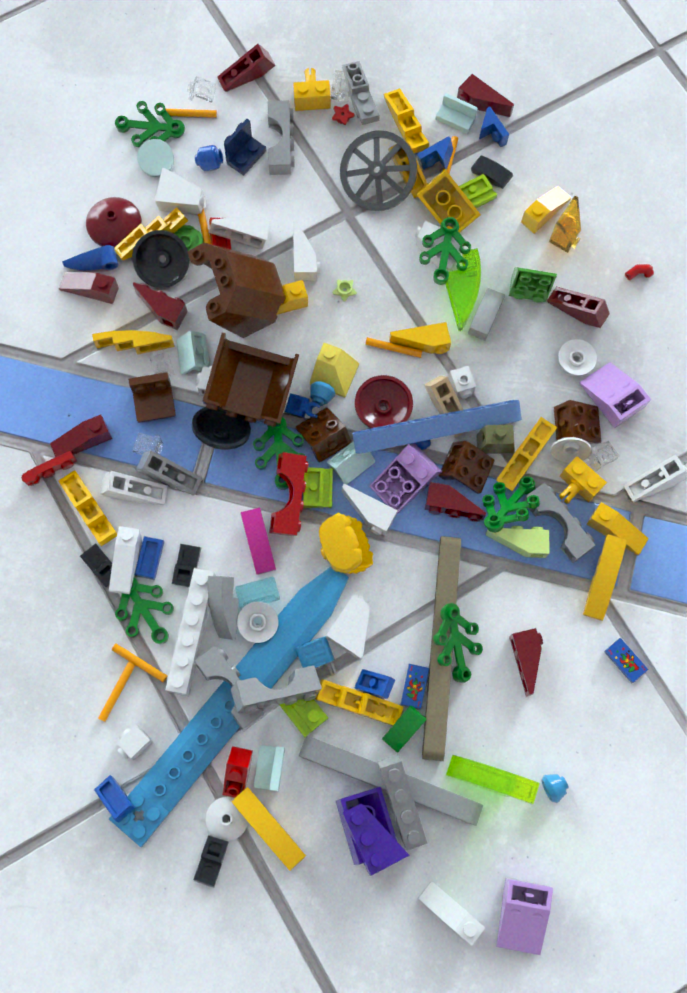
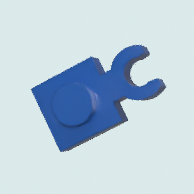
[284,393,320,418]

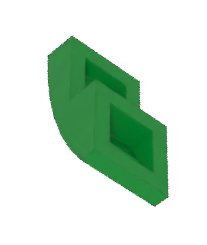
[382,705,426,753]

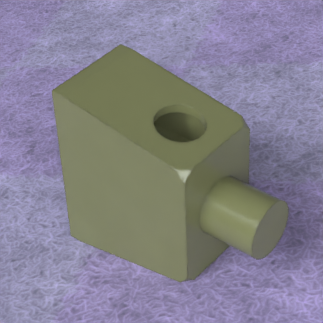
[476,425,515,454]

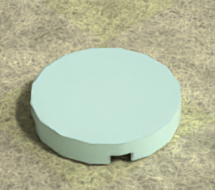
[137,139,174,177]

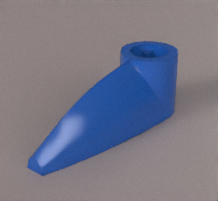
[62,245,119,271]

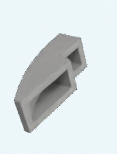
[468,288,505,341]
[208,576,239,640]

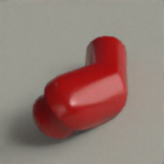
[625,264,654,280]

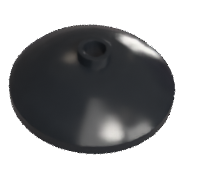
[132,230,190,288]
[192,407,251,450]

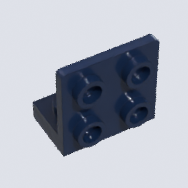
[224,119,266,176]

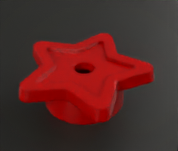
[332,104,355,125]

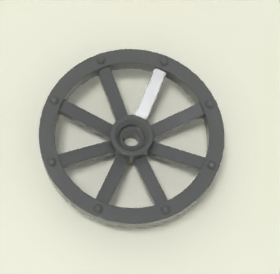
[340,130,417,211]

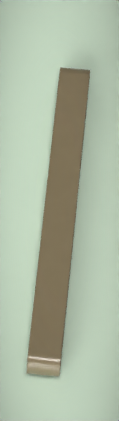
[422,536,461,761]

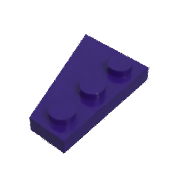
[341,803,410,876]

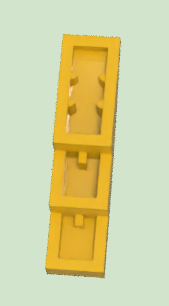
[383,88,429,154]
[114,207,188,261]
[92,330,175,355]
[496,417,557,491]
[58,470,117,547]
[583,534,627,621]
[315,679,404,726]
[231,787,306,871]

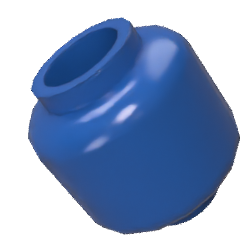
[195,145,223,171]

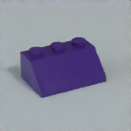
[335,786,397,865]

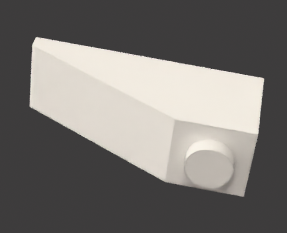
[208,215,271,249]
[293,221,320,281]
[623,455,687,502]
[100,471,168,505]
[342,484,397,536]
[109,527,142,594]
[418,881,485,946]

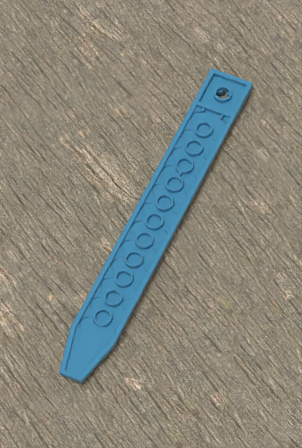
[109,567,349,847]

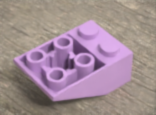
[579,362,651,428]
[369,444,442,514]
[496,878,553,955]

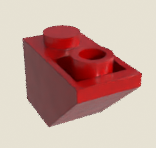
[222,746,253,798]

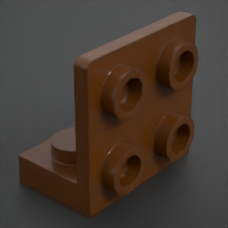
[128,372,176,423]
[554,400,601,444]
[295,408,352,463]
[439,441,495,494]

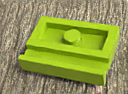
[459,174,497,208]
[303,468,333,508]
[279,699,328,738]

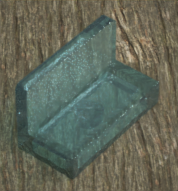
[235,576,280,609]

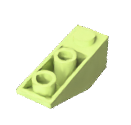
[486,526,550,558]

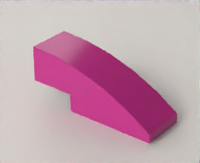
[240,507,276,575]

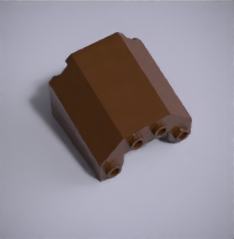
[187,243,286,338]
[202,332,299,427]

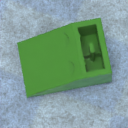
[509,267,557,303]

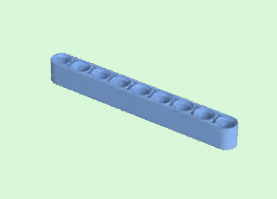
[352,400,522,454]

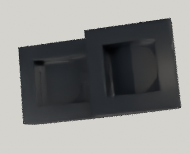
[471,155,513,189]
[80,543,112,587]
[172,544,201,587]
[193,835,229,888]

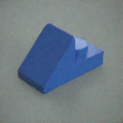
[479,107,509,147]
[417,136,453,170]
[354,669,395,699]

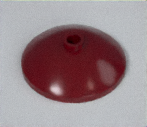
[86,197,142,248]
[355,375,413,428]

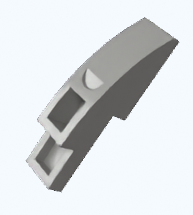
[342,61,380,125]

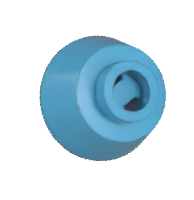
[310,381,335,406]
[541,774,569,803]

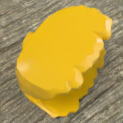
[319,512,373,574]

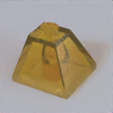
[549,195,581,253]

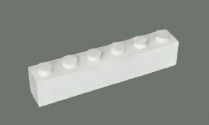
[165,568,216,697]

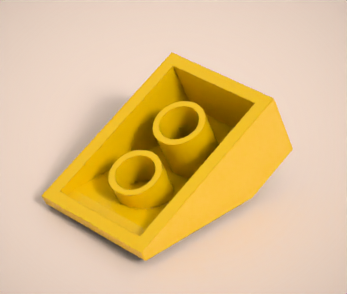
[417,169,481,233]

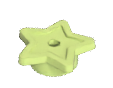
[332,279,357,302]

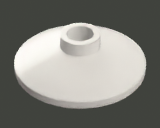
[558,339,597,376]
[551,437,591,463]
[237,602,278,643]
[206,797,248,841]

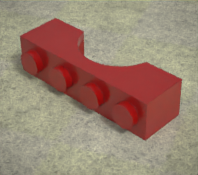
[269,452,308,536]

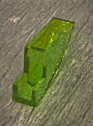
[445,248,481,331]
[446,755,540,804]

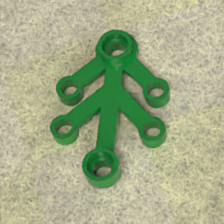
[115,101,185,147]
[419,217,471,285]
[253,417,305,490]
[482,476,540,533]
[115,578,174,645]
[433,603,483,683]

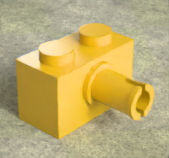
[293,68,331,111]
[559,456,607,504]

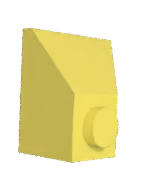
[310,343,359,398]

